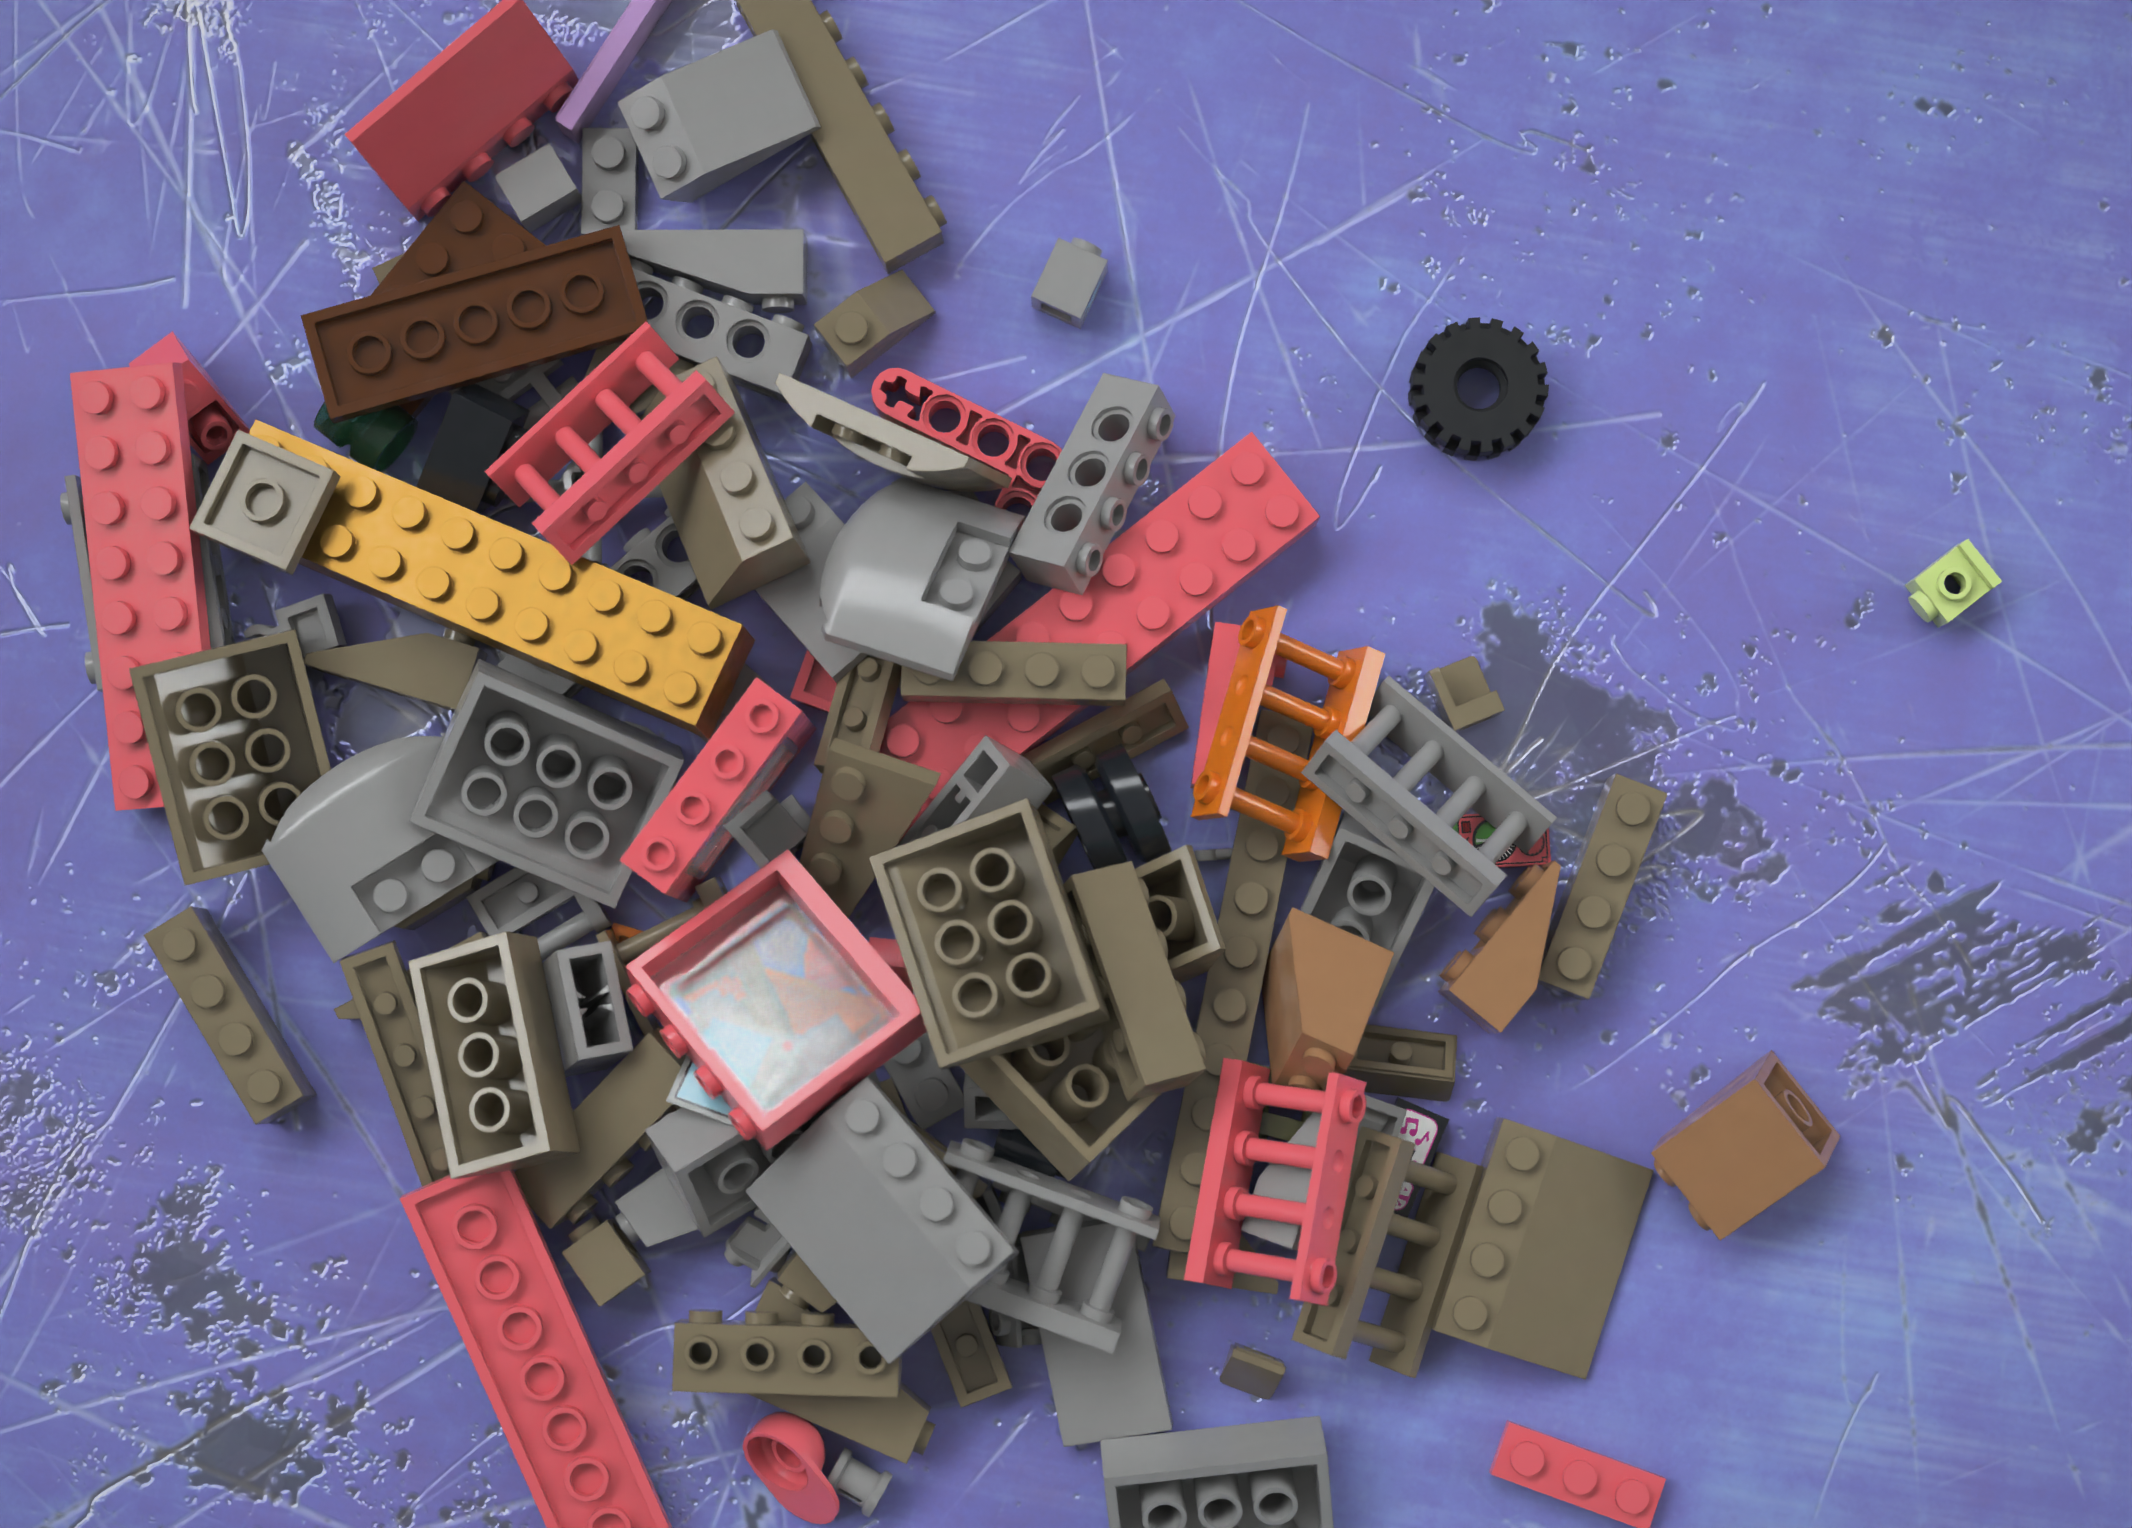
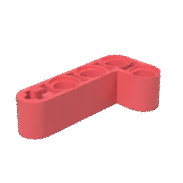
[871,368,1062,510]

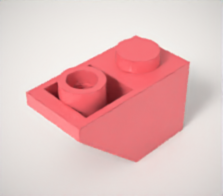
[129,331,250,465]

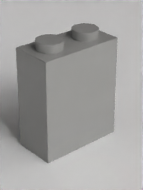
[542,941,633,1077]

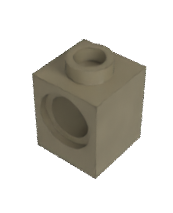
[561,1216,651,1307]

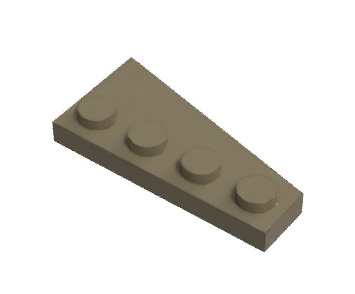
[785,738,941,929]

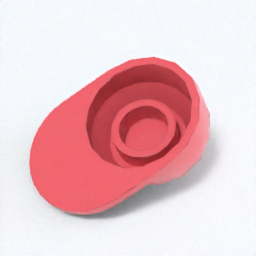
[742,1412,840,1524]

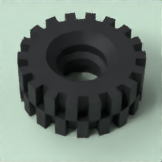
[1408,317,1549,461]

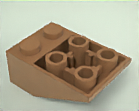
[1438,860,1561,1033]

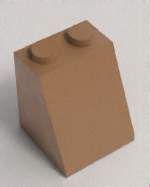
[1262,907,1394,1091]
[1651,1050,1840,1241]

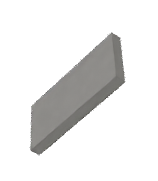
[1020,1219,1173,1447]

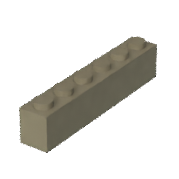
[733,0,947,274]

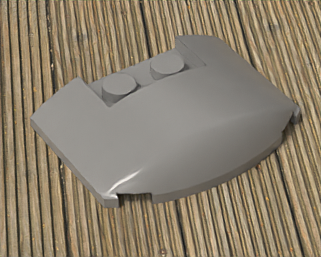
[819,477,1026,682]
[262,733,499,963]

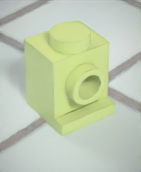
[1905,539,2002,628]

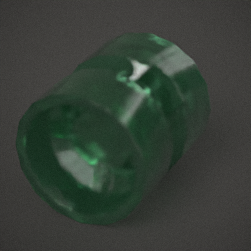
[313,402,418,472]

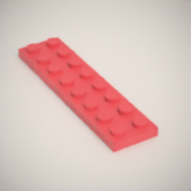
[70,362,211,811]
[400,1170,672,1528]

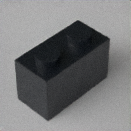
[416,383,530,514]

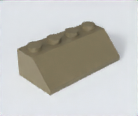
[640,356,811,610]
[408,931,581,1179]

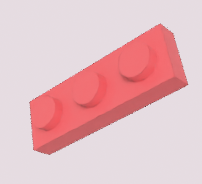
[1489,1420,1666,1528]

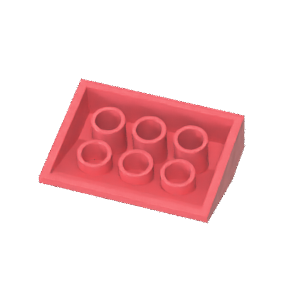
[344,0,579,221]

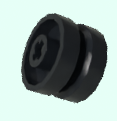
[1051,744,1172,870]

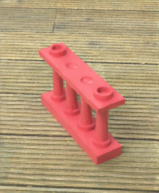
[484,322,735,565]
[1184,1058,1366,1306]

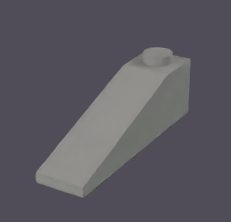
[586,229,807,313]

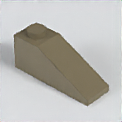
[304,628,488,712]

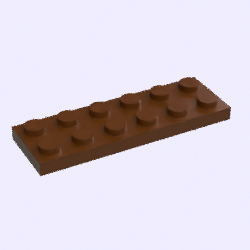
[300,225,649,424]

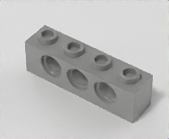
[630,258,812,404]
[1008,373,1175,595]

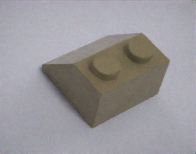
[1135,845,1226,984]

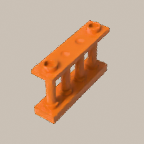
[1190,605,1385,862]

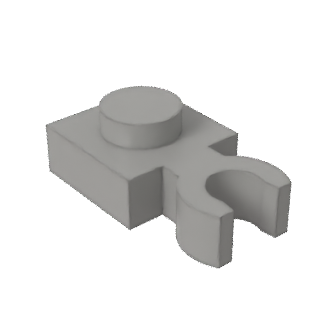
[244,593,347,661]

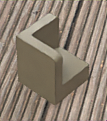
[1424,656,1505,733]

